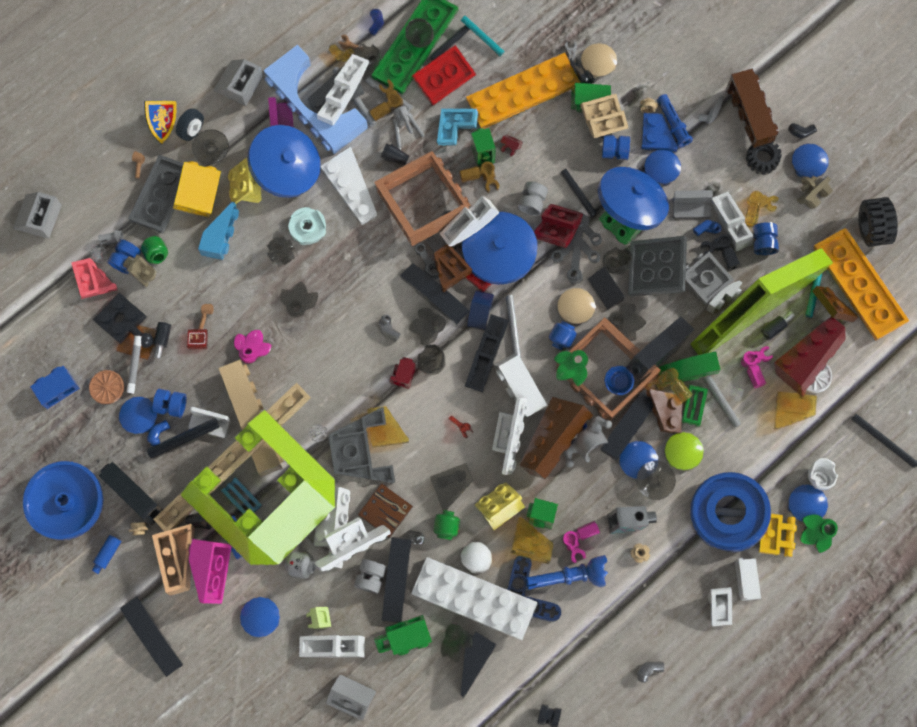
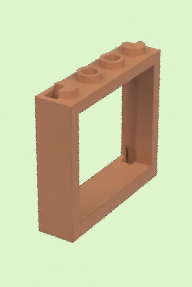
[374,151,471,246]
[555,318,660,421]

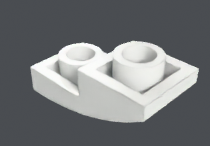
[706,281,742,314]

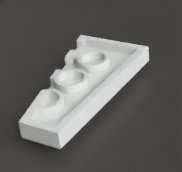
[320,147,377,225]

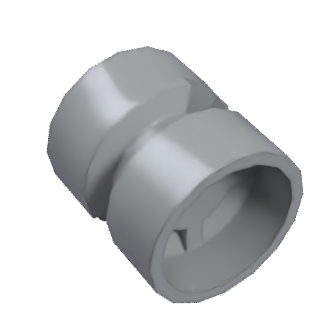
[518,181,548,216]
[354,559,387,594]

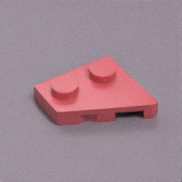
[72,258,117,299]

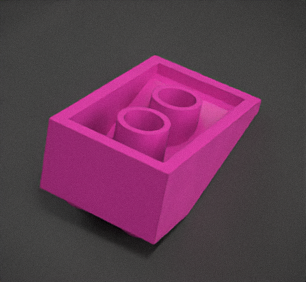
[189,539,232,604]

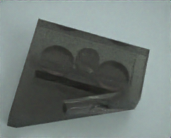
[430,463,473,511]

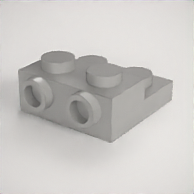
[685,252,734,305]

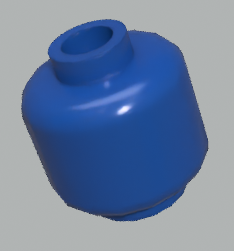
[549,321,577,350]

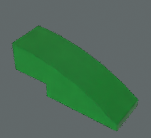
[658,351,721,387]

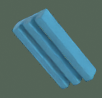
[221,477,262,514]

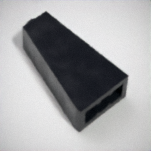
[625,316,695,381]
[98,461,163,526]

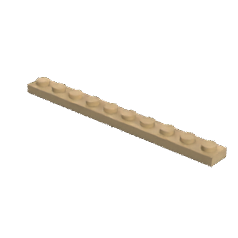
[154,383,311,532]

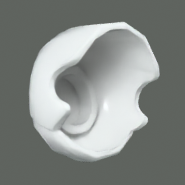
[808,458,838,490]
[461,542,492,574]

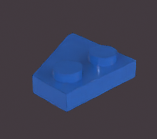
[641,113,678,152]

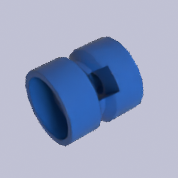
[602,135,630,160]
[753,222,779,256]
[107,239,141,274]
[153,388,187,418]

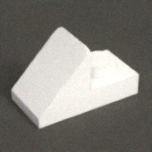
[707,588,732,626]

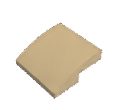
[580,94,628,138]

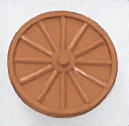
[89,370,124,404]

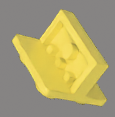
[228,158,262,204]
[475,482,525,530]

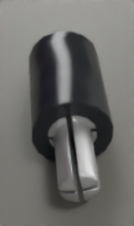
[761,311,795,341]
[153,322,172,359]

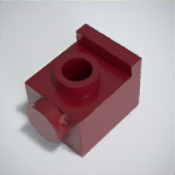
[390,357,416,389]

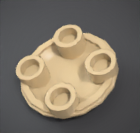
[581,43,617,78]
[557,288,595,325]

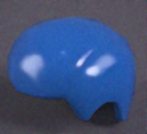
[604,365,635,395]
[586,555,608,587]

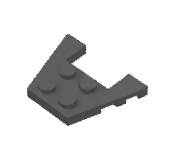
[329,407,395,483]

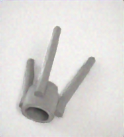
[392,106,424,150]

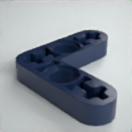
[507,555,562,622]

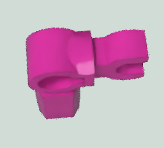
[741,346,773,389]
[562,521,600,563]

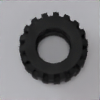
[858,197,898,247]

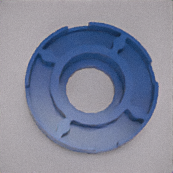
[690,472,771,552]

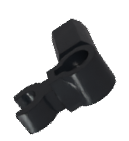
[700,234,740,271]

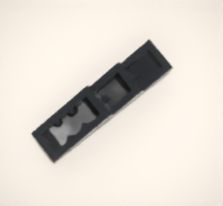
[400,263,469,325]
[465,314,509,393]
[600,388,654,461]
[382,537,412,623]
[120,596,183,677]

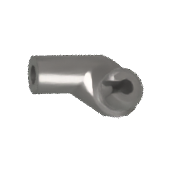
[379,315,401,342]
[637,662,664,683]

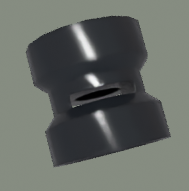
[537,704,562,727]

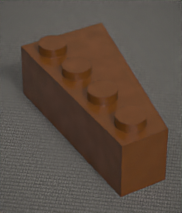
[725,68,779,148]
[519,397,594,479]

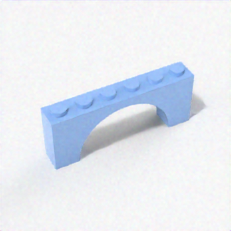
[264,45,368,154]

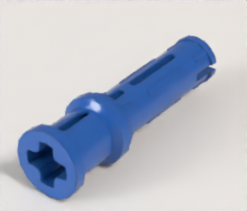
[657,94,693,148]
[526,564,588,590]

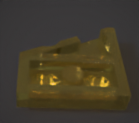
[774,391,817,429]
[367,406,409,448]
[511,517,553,564]

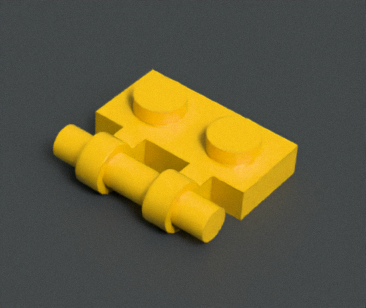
[758,514,797,557]

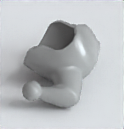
[564,416,612,467]

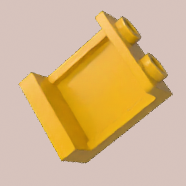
[172,161,221,218]

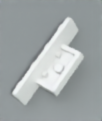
[492,397,528,475]
[314,487,350,568]
[314,517,391,572]

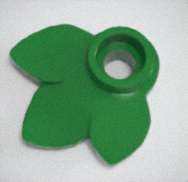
[554,350,588,386]
[800,514,838,553]

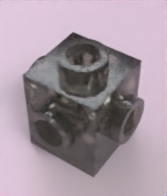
[267,236,295,268]

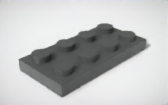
[128,154,183,234]

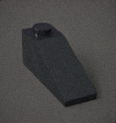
[461,632,496,698]

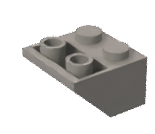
[214,59,263,106]
[13,192,62,238]

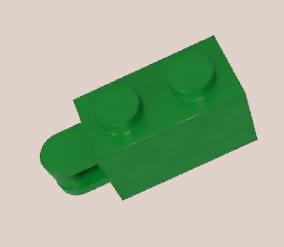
[374,615,432,656]

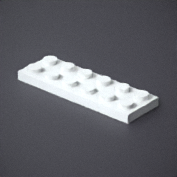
[411,557,537,640]

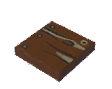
[358,483,413,538]

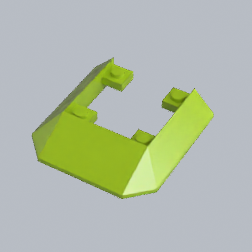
[181,410,335,565]

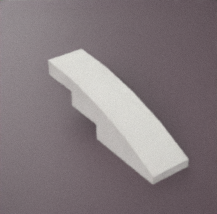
[317,54,369,126]

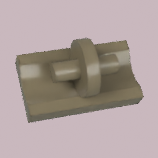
[797,176,833,209]
[123,255,156,287]

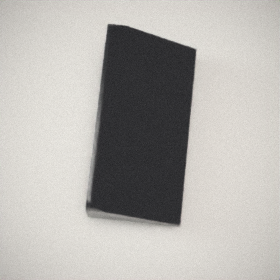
[588,267,625,310]

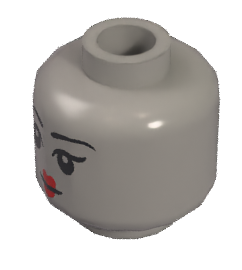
[285,551,316,579]

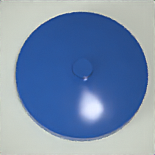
[247,125,321,198]
[597,167,669,230]
[462,212,537,285]
[23,461,104,540]

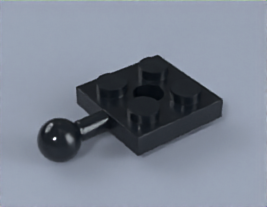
[93,293,153,348]

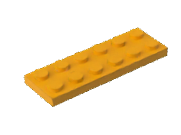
[466,52,580,129]
[813,228,910,341]

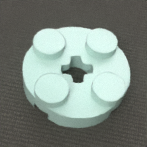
[288,207,326,245]

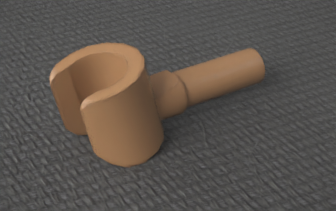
[338,35,364,52]
[132,151,145,179]
[198,304,214,330]

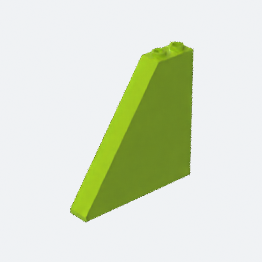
[690,248,833,355]

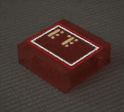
[187,329,208,350]

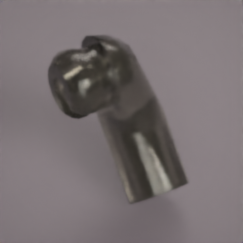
[399,530,425,545]

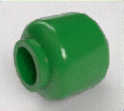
[141,236,168,264]
[433,510,460,540]

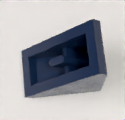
[467,290,494,330]

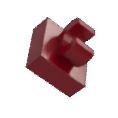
[501,134,523,157]

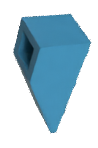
[198,202,239,260]

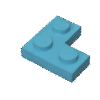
[437,109,478,145]

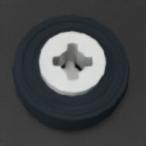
[175,108,204,141]

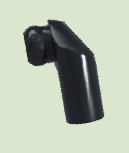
[788,123,817,139]

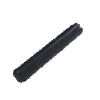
[147,418,220,458]

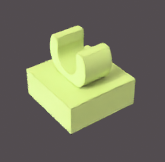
[306,607,331,629]

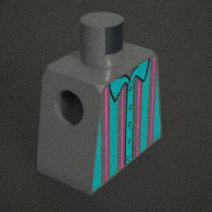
[607,506,657,534]

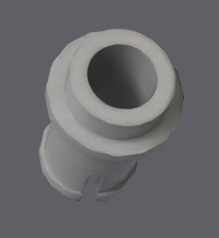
[98,230,124,247]

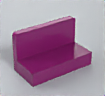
[268,97,294,128]

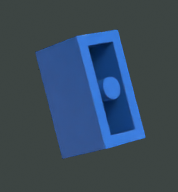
[30,366,80,409]

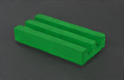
[682,385,708,427]

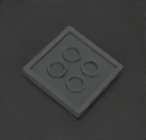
[628,236,687,297]

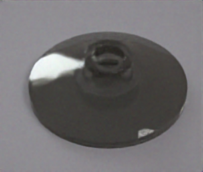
[192,129,229,164]
[637,461,676,500]

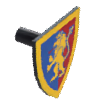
[144,101,176,144]

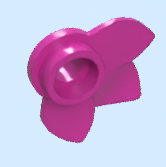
[234,330,271,364]

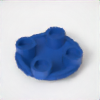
[792,144,829,178]
[644,150,681,185]
[119,397,157,434]
[619,441,658,480]
[788,485,828,522]
[240,597,280,637]

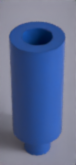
[92,534,122,574]

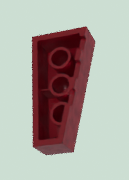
[774,316,846,398]

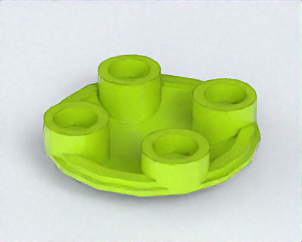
[665,432,704,470]

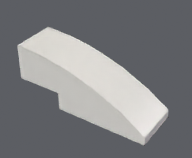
[711,192,754,251]
[440,196,499,247]
[299,635,365,658]

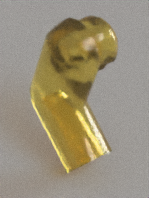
[328,44,355,62]

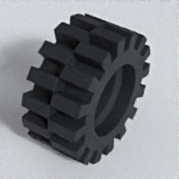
[746,142,782,175]

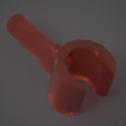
[449,416,473,438]

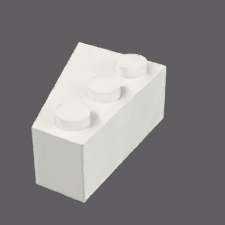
[493,354,547,417]

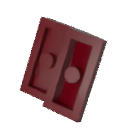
[534,203,583,248]

